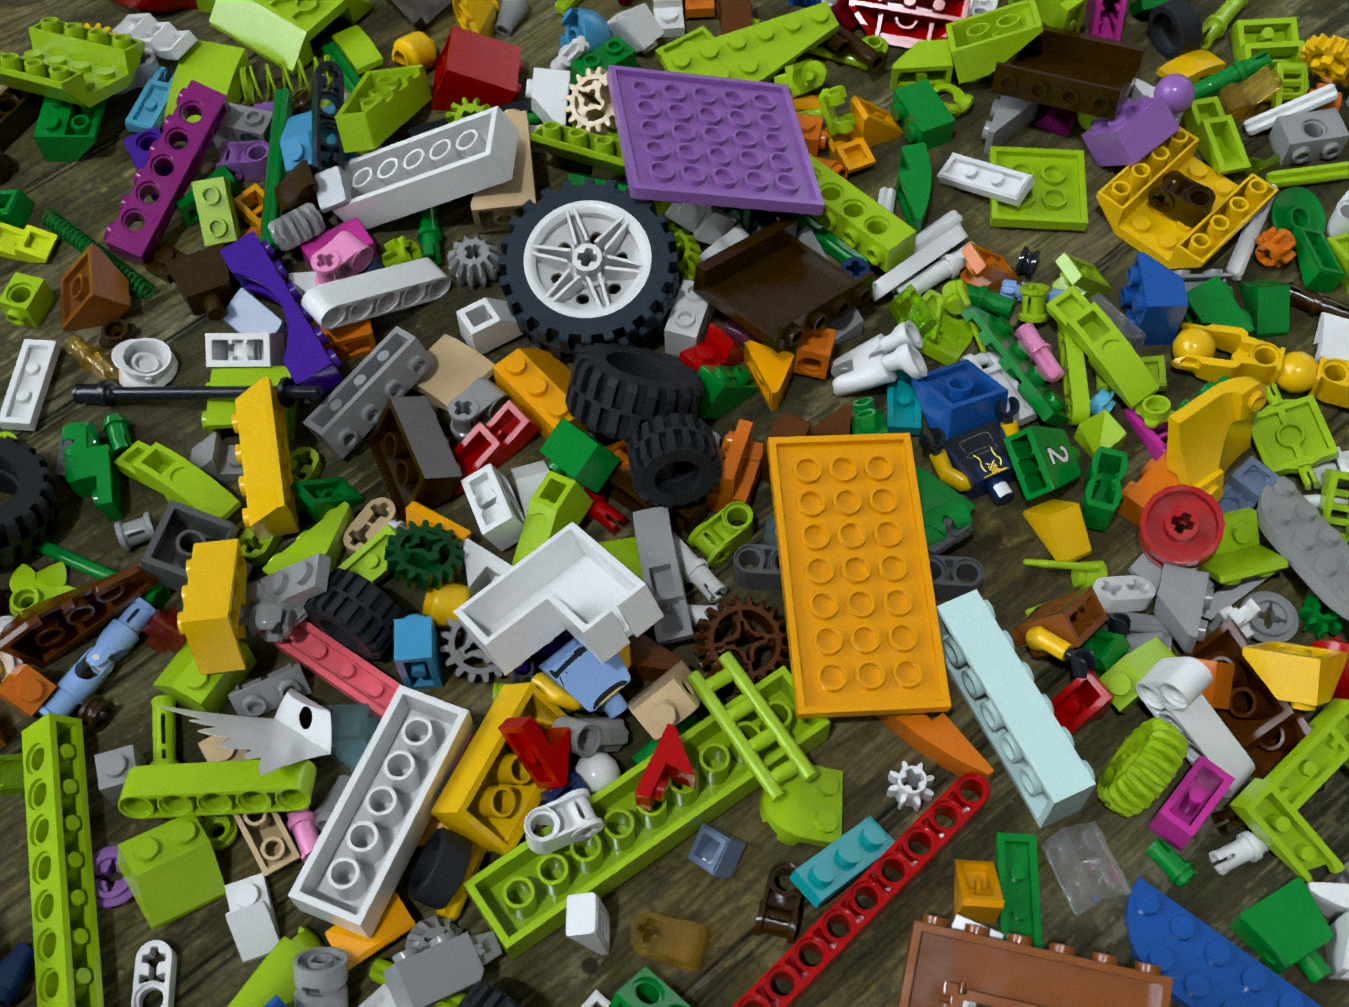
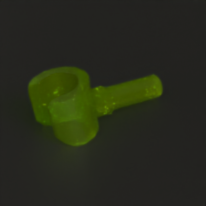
[1243,154,1281,178]

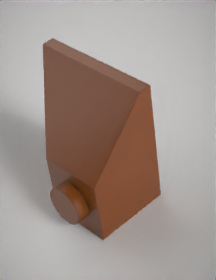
[60,243,132,332]

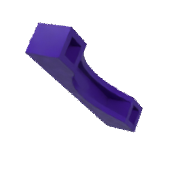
[220,231,344,402]

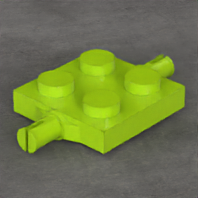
[1251,384,1339,490]

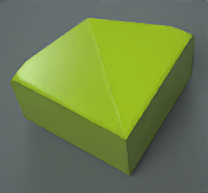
[1074,409,1127,458]

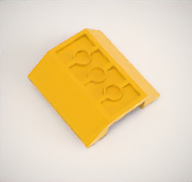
[1096,126,1279,269]

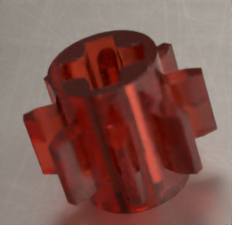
[142,607,186,653]

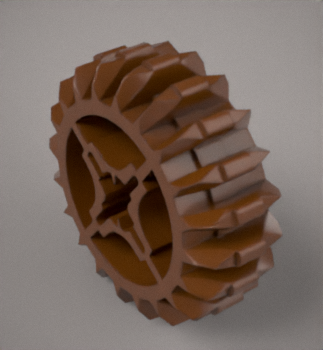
[693,595,790,694]

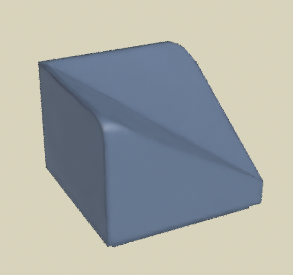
[687,823,747,879]

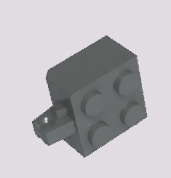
[141,500,253,592]

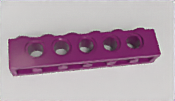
[104,79,230,267]

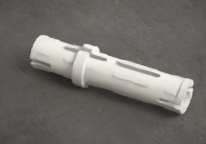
[891,242,975,306]
[673,531,727,604]

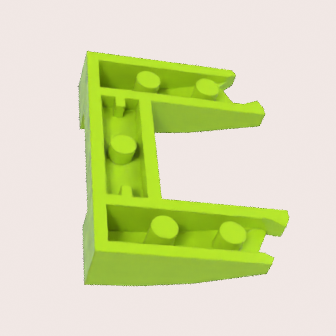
[1229,698,1349,882]

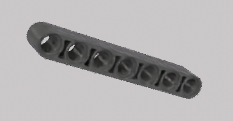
[733,544,984,601]

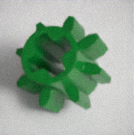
[1297,594,1346,640]

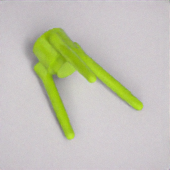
[929,279,987,353]
[1023,559,1108,616]

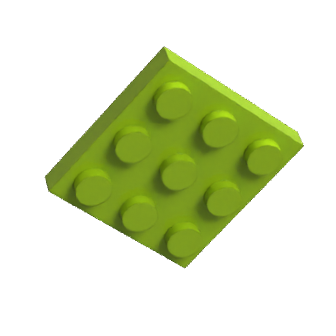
[989,146,1088,231]

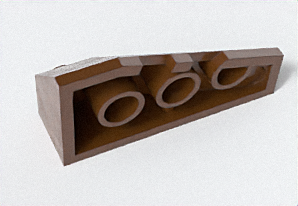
[0,565,159,669]

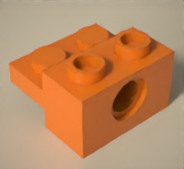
[705,419,763,512]

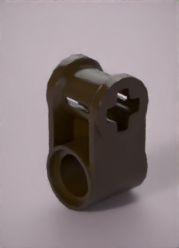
[1148,170,1216,228]
[753,861,802,945]

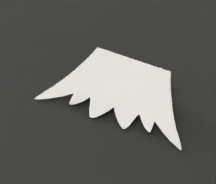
[159,688,332,776]

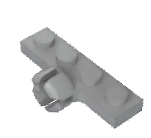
[239,552,331,642]

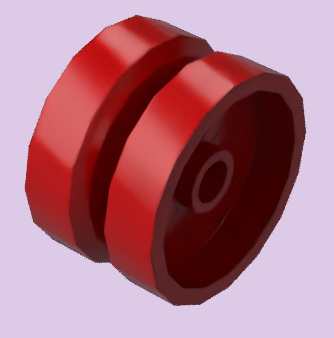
[1138,484,1225,570]

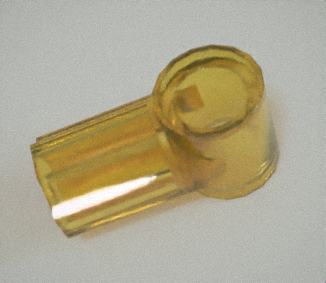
[1217,64,1283,124]

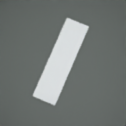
[1202,569,1280,620]

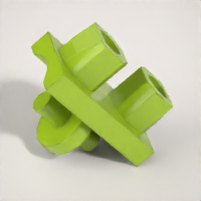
[773,58,828,97]

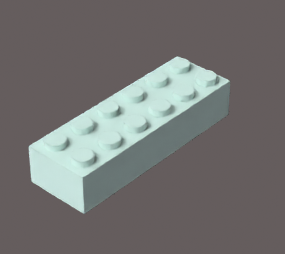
[937,589,1096,829]

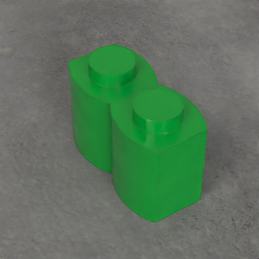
[1080,446,1128,532]

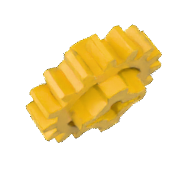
[1299,33,1349,87]

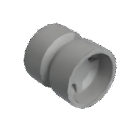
[293,947,349,1007]

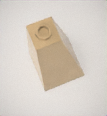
[471,109,537,234]

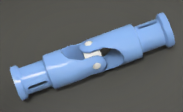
[36,597,160,717]

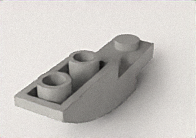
[633,505,694,645]

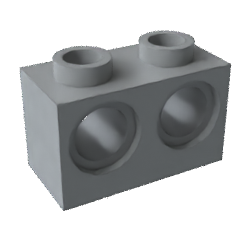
[213,102,272,148]

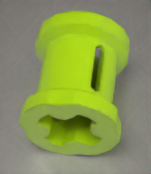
[1018,283,1050,323]

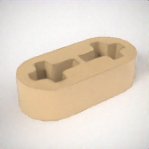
[343,497,398,556]

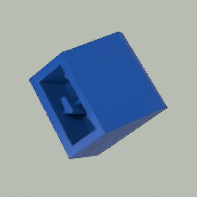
[1120,252,1189,346]

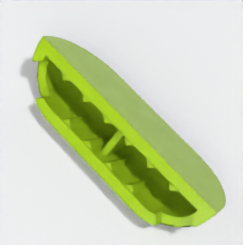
[227,925,325,1007]

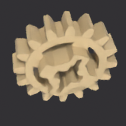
[564,66,617,135]

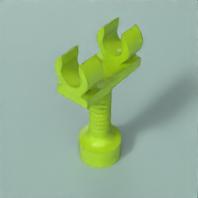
[796,86,856,136]

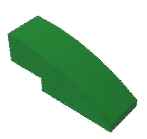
[895,142,932,235]

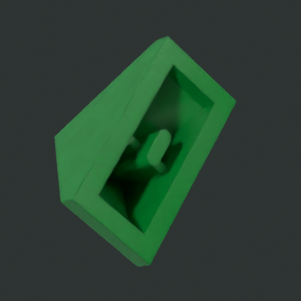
[1238,279,1290,338]
[290,477,363,526]

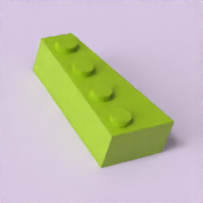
[335,64,432,155]

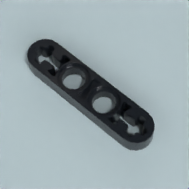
[312,61,344,175]

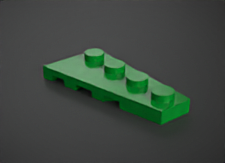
[960,305,1069,427]

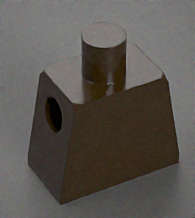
[165,242,237,321]

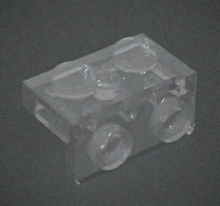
[1041,821,1132,916]

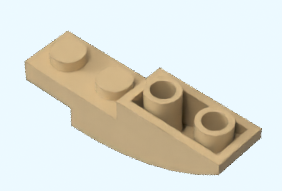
[198,736,301,877]

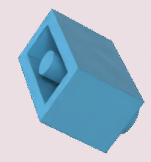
[394,614,443,690]

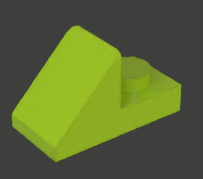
[1052,252,1111,300]

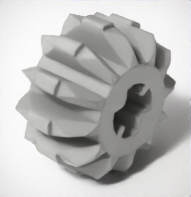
[268,203,326,251]
[447,234,501,290]

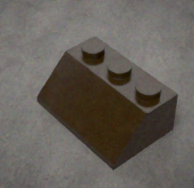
[368,396,462,522]

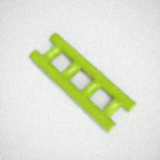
[687,651,818,803]

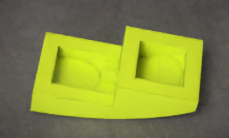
[0,222,58,263]

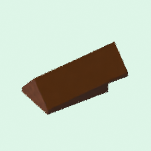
[1180,619,1313,779]

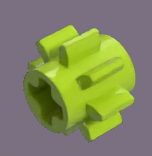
[382,235,422,267]

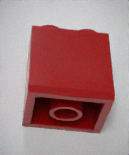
[430,25,524,111]

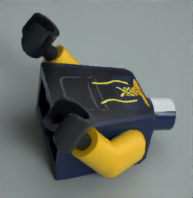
[919,397,1020,505]

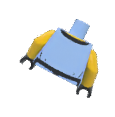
[513,637,631,718]

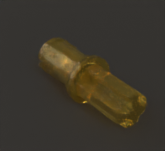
[64,335,119,381]

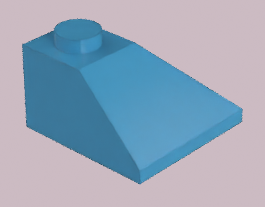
[280,101,357,176]

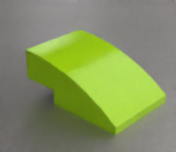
[1229,17,1310,103]
[163,40,251,123]

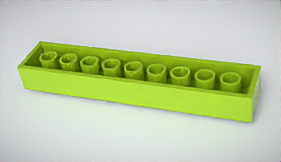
[463,665,831,961]

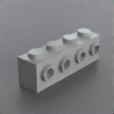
[303,326,435,459]

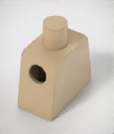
[627,660,701,741]

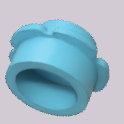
[1090,387,1117,417]

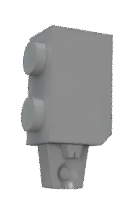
[382,931,502,1007]

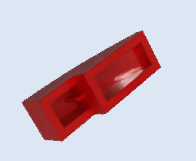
[452,400,541,495]

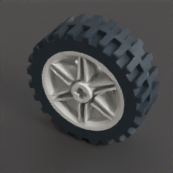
[498,178,680,360]

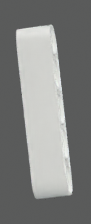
[301,257,451,330]

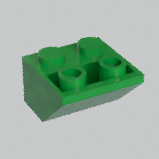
[33,96,108,162]

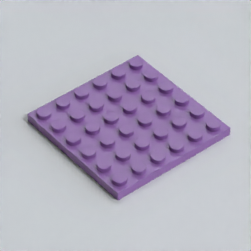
[606,65,825,215]

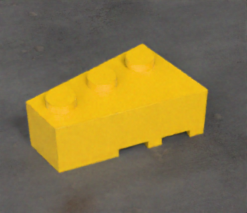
[177,539,247,675]

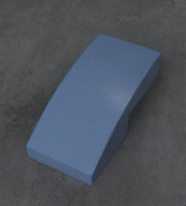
[1218,456,1280,513]

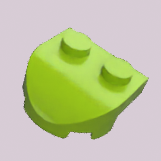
[759,765,843,847]

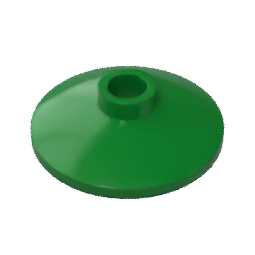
[1272,187,1326,249]

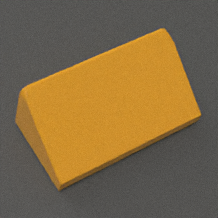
[325,891,416,970]

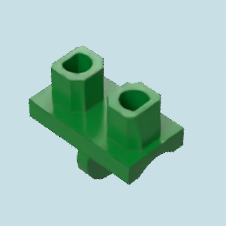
[851,396,889,435]

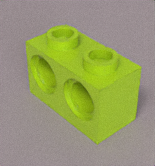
[191,176,242,247]

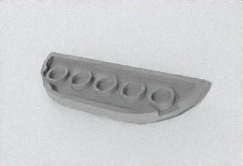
[1256,476,1349,621]

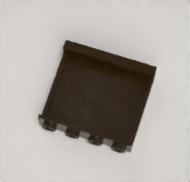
[991,24,1146,120]
[693,215,875,354]

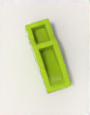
[1182,96,1251,175]

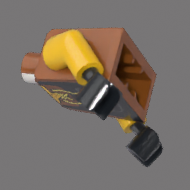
[1012,586,1131,679]

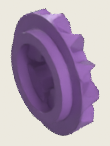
[92,846,133,910]

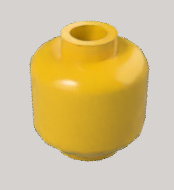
[392,31,436,70]
[422,581,471,631]

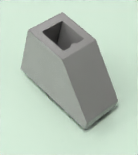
[1153,563,1214,654]

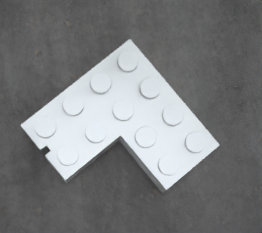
[453,521,664,676]

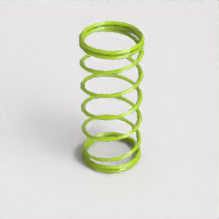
[240,54,334,106]

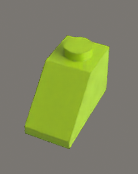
[890,39,954,90]
[1100,636,1176,714]

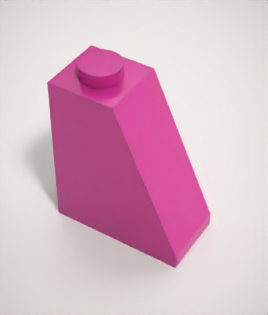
[1086,0,1127,41]

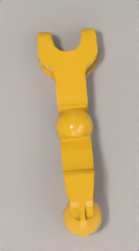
[1171,322,1349,409]

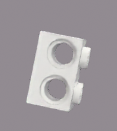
[461,463,525,551]

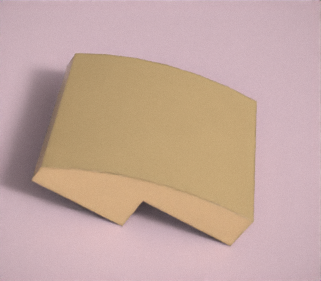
[411,334,495,411]

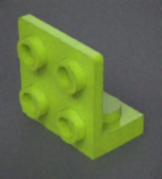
[1183,507,1288,585]

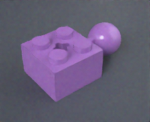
[1081,74,1195,167]

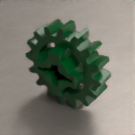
[384,520,465,591]

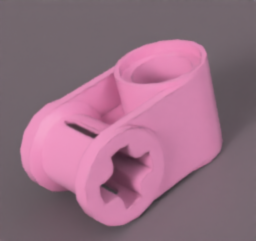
[310,231,373,285]

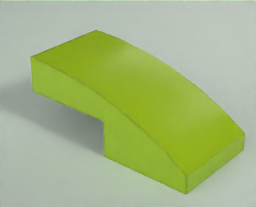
[331,25,384,75]

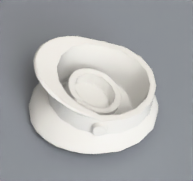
[111,338,178,387]

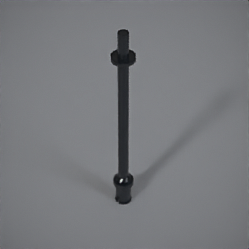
[72,377,323,408]

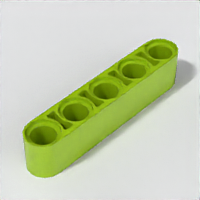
[118,759,317,819]

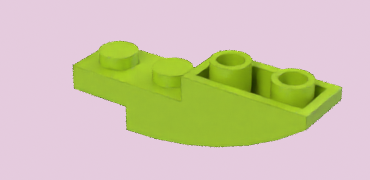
[1046,285,1159,410]
[113,440,241,520]

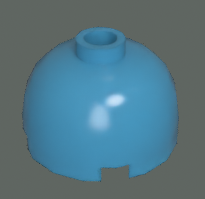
[560,8,613,54]

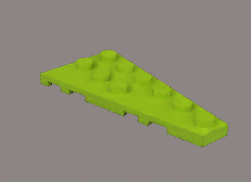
[661,1,839,82]

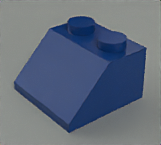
[911,359,1008,441]

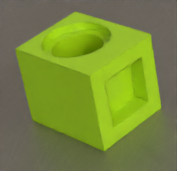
[0,272,56,328]

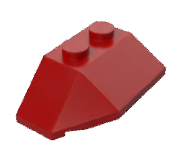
[849,0,971,49]

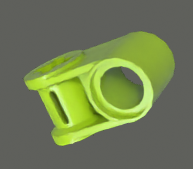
[687,501,754,568]

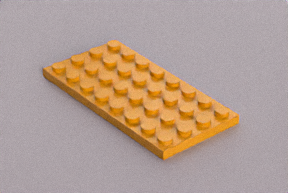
[767,433,951,719]

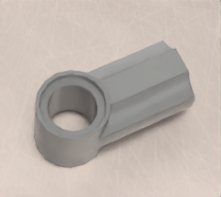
[552,715,629,758]

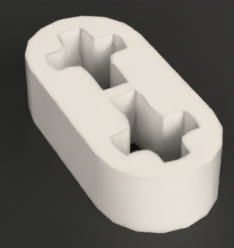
[1093,575,1156,613]

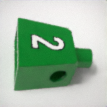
[1003,426,1081,501]

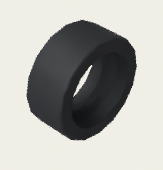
[1148,0,1203,60]
[408,827,472,910]

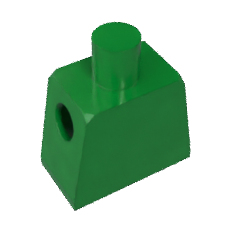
[1229,876,1334,985]

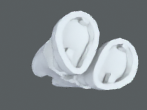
[830,320,927,396]

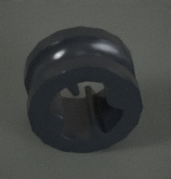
[1015,246,1041,278]

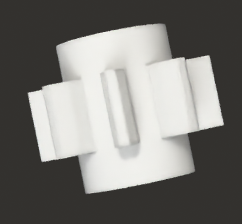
[887,761,935,812]

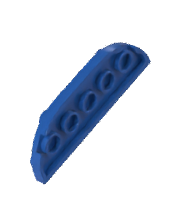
[1124,877,1322,1007]

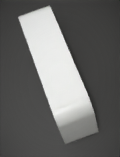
[1135,656,1255,798]

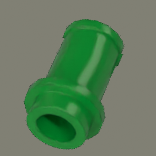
[102,413,133,458]
[1145,836,1198,889]

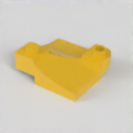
[1167,376,1267,503]

